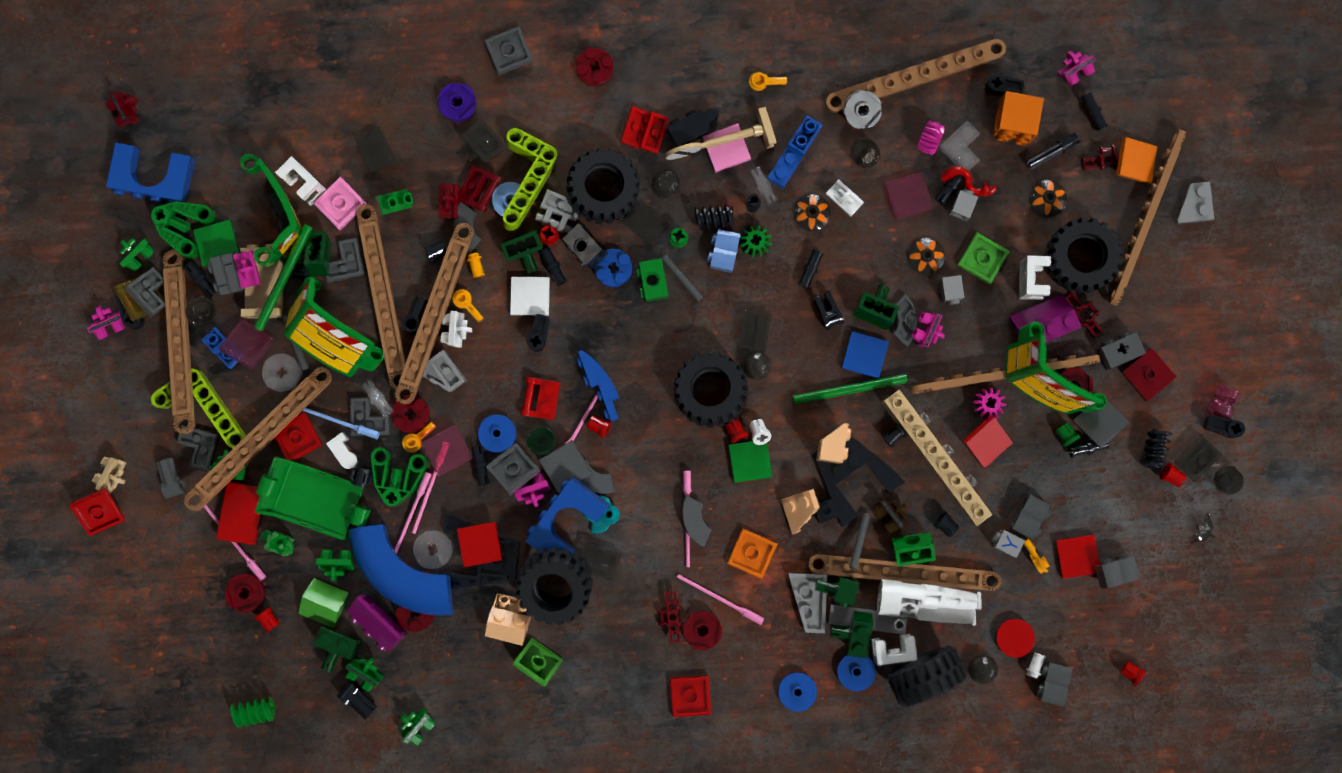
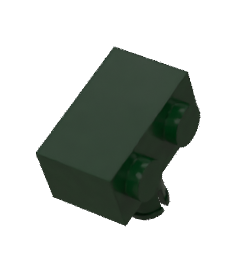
[500,228,544,274]
[288,231,332,277]
[852,284,899,331]
[815,576,859,608]
[830,611,874,659]
[313,626,361,673]

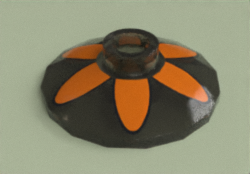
[1029,179,1067,217]
[793,194,831,232]
[907,238,945,275]

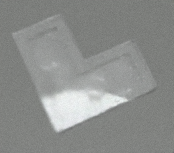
[939,120,981,171]

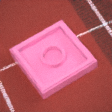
[702,124,751,173]
[313,177,367,230]

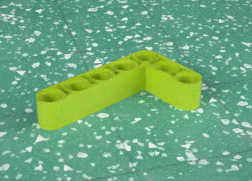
[503,128,557,231]
[151,369,246,448]

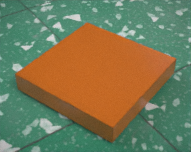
[1116,137,1158,184]
[727,528,778,579]

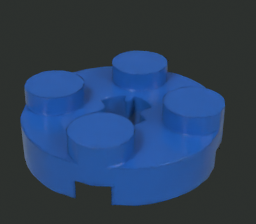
[594,249,632,287]

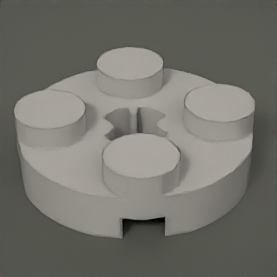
[842,90,882,129]

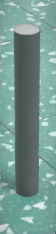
[662,254,703,302]
[281,315,309,371]
[849,513,870,570]

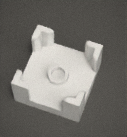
[275,156,326,206]
[1019,256,1051,300]
[871,633,917,665]

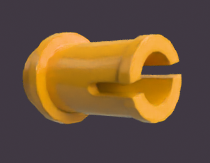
[467,253,485,278]

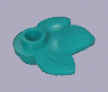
[583,495,620,534]

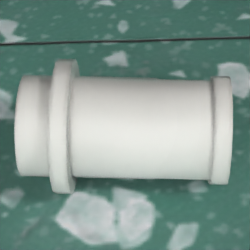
[1026,652,1046,679]

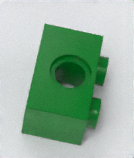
[636,258,668,302]
[892,532,936,567]

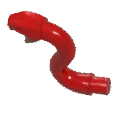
[941,166,996,196]

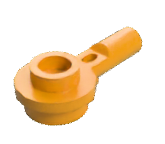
[749,72,787,91]
[453,289,484,323]
[402,421,436,453]
[1024,538,1050,574]

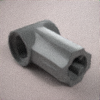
[156,458,186,499]

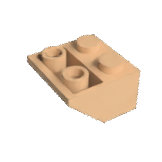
[816,423,851,464]
[485,593,531,646]

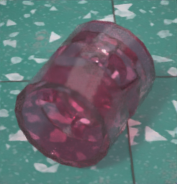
[1207,385,1241,419]

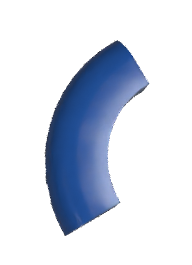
[348,524,454,616]

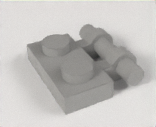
[535,189,578,233]

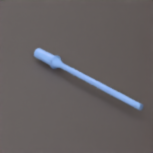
[302,408,380,439]

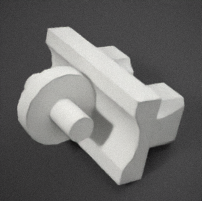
[826,179,864,217]
[441,311,472,348]

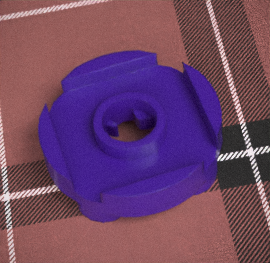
[438,83,477,123]

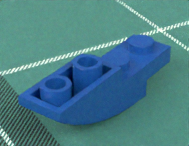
[767,115,823,189]
[576,350,620,422]

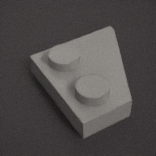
[1176,182,1214,224]
[423,350,467,392]

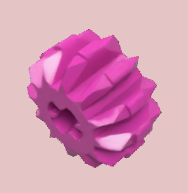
[918,121,945,155]
[973,387,1006,419]

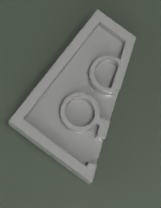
[788,573,827,633]

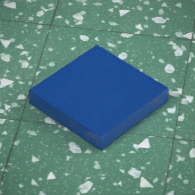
[841,331,889,379]

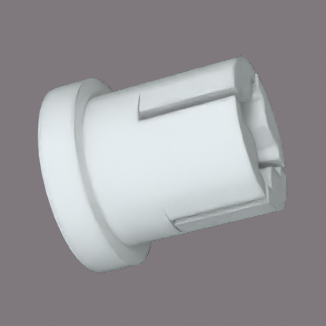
[749,419,771,445]

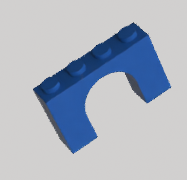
[106,143,195,204]
[525,477,610,554]

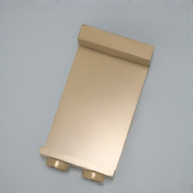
[240,244,284,319]

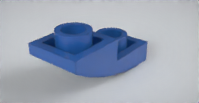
[201,327,244,369]

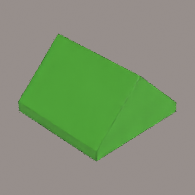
[299,578,350,629]
[512,638,563,687]

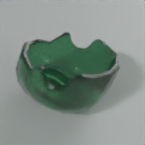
[526,426,557,456]

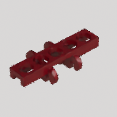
[1082,144,1120,171]
[1065,292,1103,338]
[657,591,683,643]

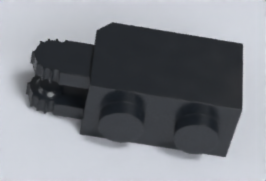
[667,109,719,147]

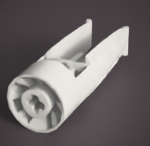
[877,579,981,626]

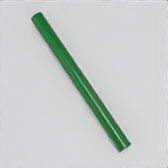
[254,224,313,331]
[793,374,908,405]

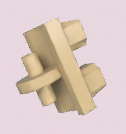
[92,457,126,494]

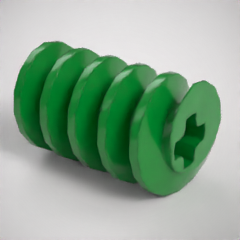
[231,697,275,728]

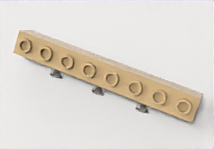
[881,389,992,526]

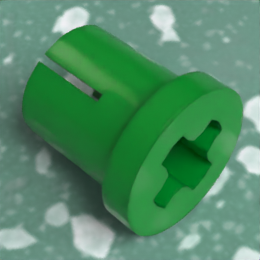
[669,228,688,248]
[1056,423,1081,448]

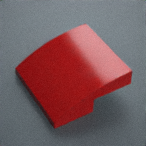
[620,106,669,154]

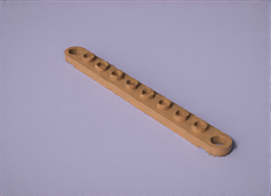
[826,39,1006,113]
[1109,129,1186,306]
[356,204,406,390]
[395,223,474,404]
[163,250,195,435]
[910,355,1101,394]
[184,367,332,511]
[808,554,1002,591]

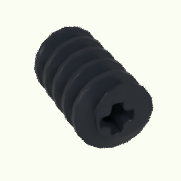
[694,204,734,231]
[1141,429,1172,471]

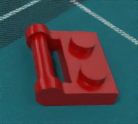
[520,377,560,420]

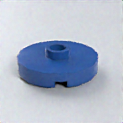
[478,415,517,453]
[837,654,876,691]
[778,672,817,712]

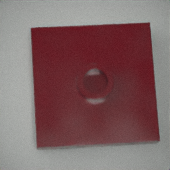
[1121,348,1176,402]

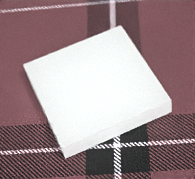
[510,277,550,316]

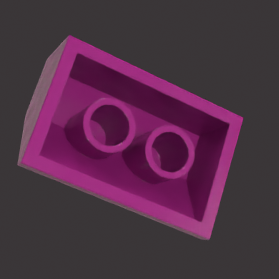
[1009,295,1082,342]
[347,594,408,652]

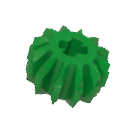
[740,225,772,258]

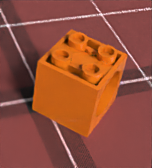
[992,91,1044,145]

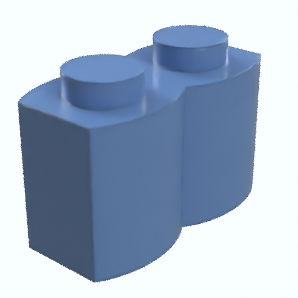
[707,229,740,273]

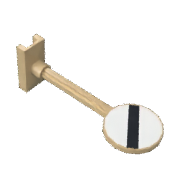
[664,107,777,160]

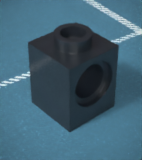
[815,498,839,523]

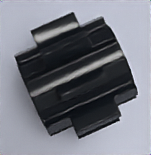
[349,465,373,488]

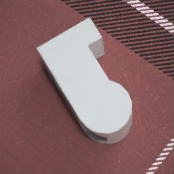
[326,432,360,469]

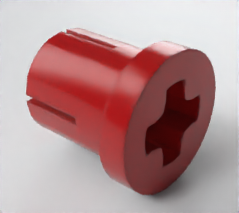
[540,226,559,246]
[587,415,612,439]
[725,419,749,444]
[1160,463,1186,488]
[254,607,280,632]
[1120,661,1146,686]

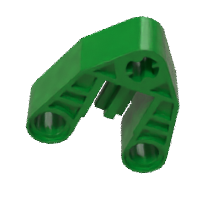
[151,202,216,259]
[371,448,429,506]

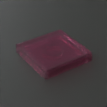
[885,172,933,219]
[219,319,274,370]
[421,425,473,477]

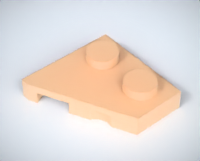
[781,489,820,535]

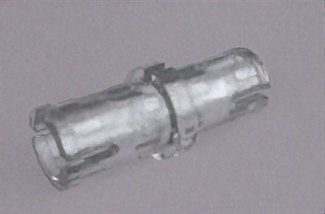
[749,166,778,205]
[362,380,393,417]

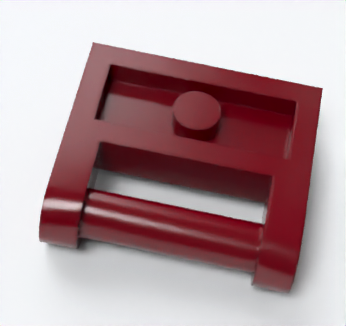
[459,166,502,213]

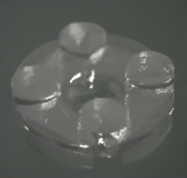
[262,354,302,392]
[413,530,453,569]

